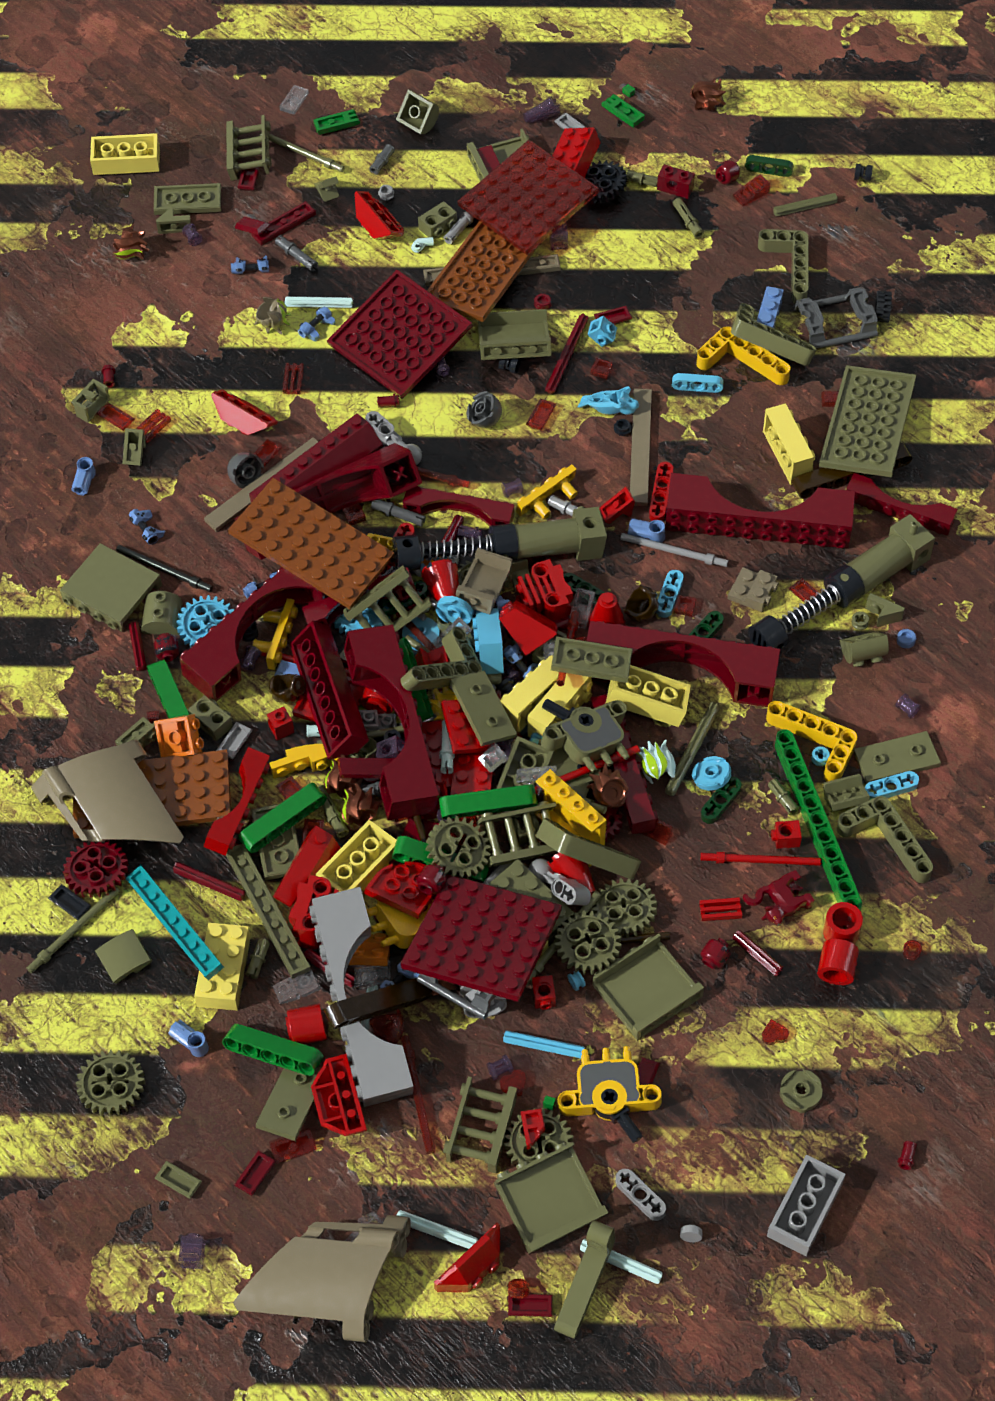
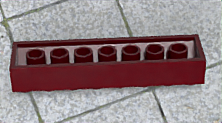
[249,413,383,502]
[290,620,369,760]

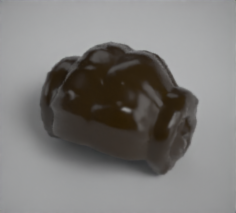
[624,584,659,623]
[269,674,306,704]

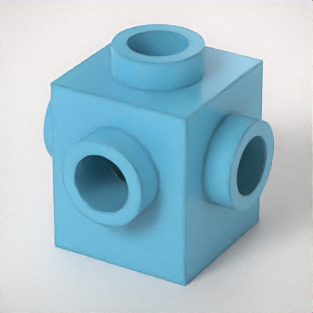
[588,316,617,347]

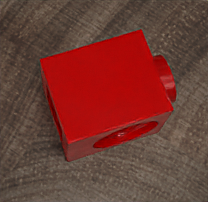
[267,706,294,740]
[771,820,802,849]
[532,975,556,1010]

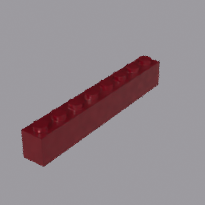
[591,694,658,834]

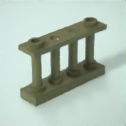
[226,115,272,181]
[343,565,432,631]
[476,801,559,868]
[443,1076,517,1173]

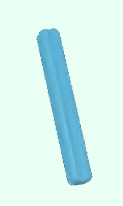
[503,1030,585,1058]

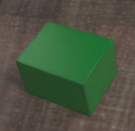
[622,84,635,98]
[543,1095,556,1111]

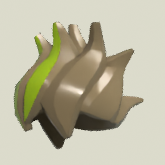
[254,297,291,335]

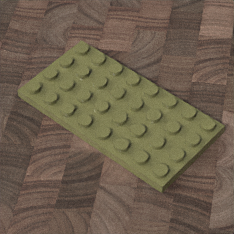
[819,365,916,477]

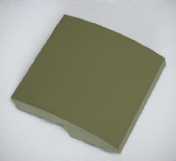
[95,929,152,984]

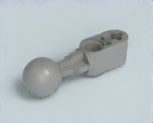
[365,411,422,465]
[528,859,591,906]

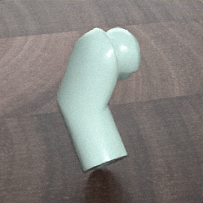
[411,237,434,253]

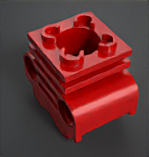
[516,559,573,621]
[289,875,339,949]

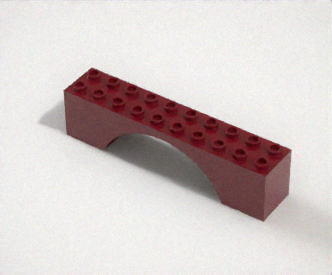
[234,443,422,560]
[665,473,855,548]
[180,567,329,702]
[586,621,780,707]
[344,624,441,820]

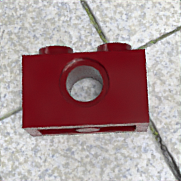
[657,164,695,199]

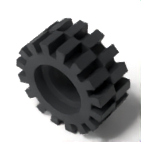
[875,291,892,323]

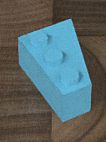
[472,608,504,674]

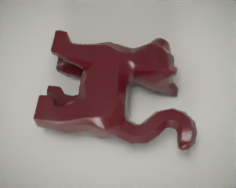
[743,870,815,926]

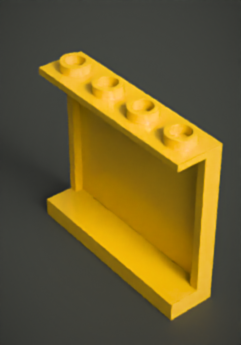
[535,769,607,868]

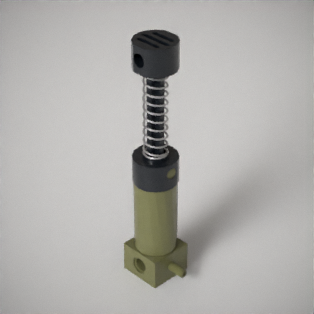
[392,506,607,571]
[748,514,935,650]

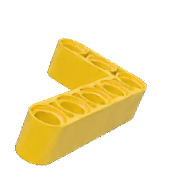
[696,327,790,385]
[766,701,857,782]

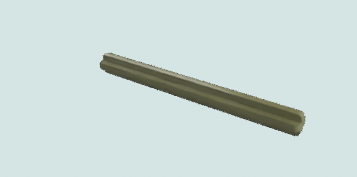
[665,702,720,796]

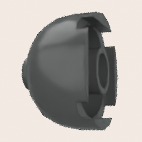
[466,391,502,428]
[227,452,264,489]

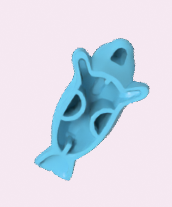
[578,386,639,415]

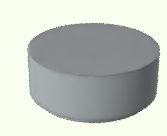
[680,1225,702,1242]

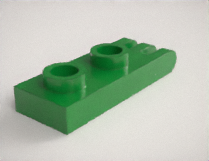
[601,94,645,128]
[313,109,360,135]

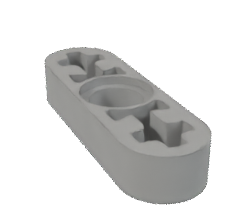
[615,1169,666,1221]

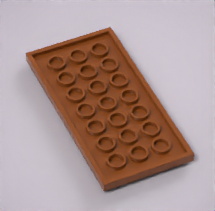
[427,213,545,322]
[228,478,394,610]
[73,749,231,839]

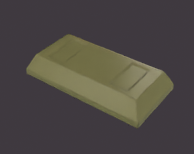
[155,1161,202,1199]

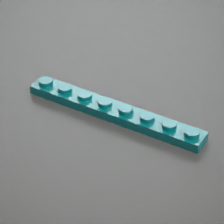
[126,865,224,981]

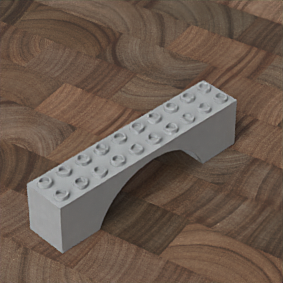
[309,887,413,1107]

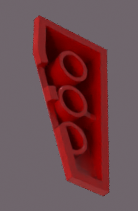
[273,825,341,907]

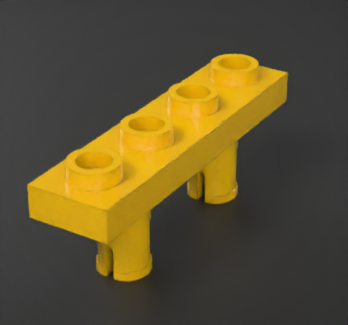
[516,464,578,520]
[252,598,298,670]

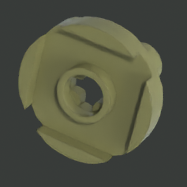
[780,1070,822,1113]

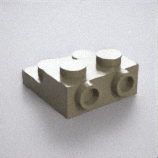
[727,567,779,612]

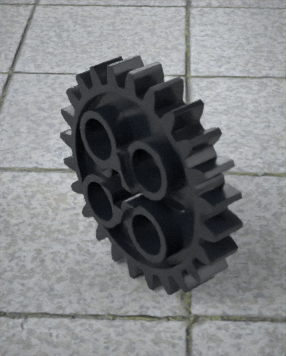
[574,160,628,204]

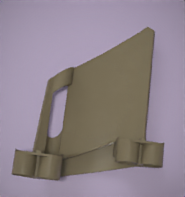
[31,739,184,844]
[233,1215,411,1342]

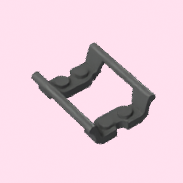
[793,287,878,349]
[417,974,496,1020]

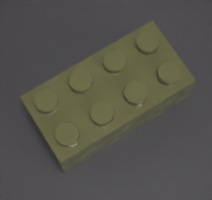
[489,859,574,942]

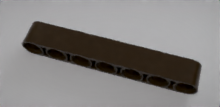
[792,442,913,499]
[324,977,432,1029]

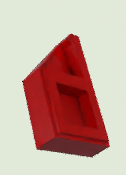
[521,1108,545,1149]

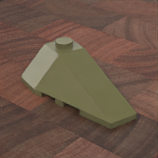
[496,736,554,813]

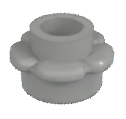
[378,185,394,200]

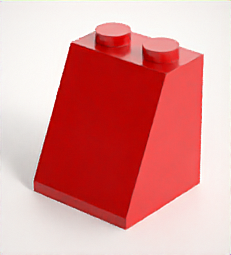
[499,600,558,655]

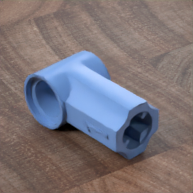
[71,457,96,496]
[628,519,665,543]
[168,1020,209,1057]

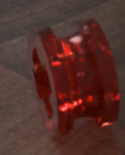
[903,940,922,960]

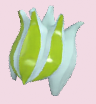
[637,740,676,784]

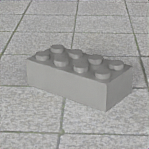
[767,1155,846,1256]

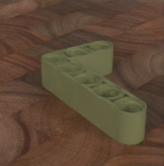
[758,229,809,304]
[731,303,817,366]
[401,627,482,691]
[837,796,933,883]
[536,818,642,880]
[554,1220,616,1339]

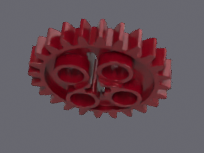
[63,840,129,898]

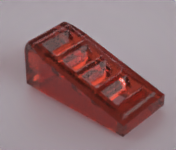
[733,174,770,206]

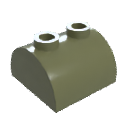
[396,89,439,134]
[141,591,183,635]
[840,631,889,667]

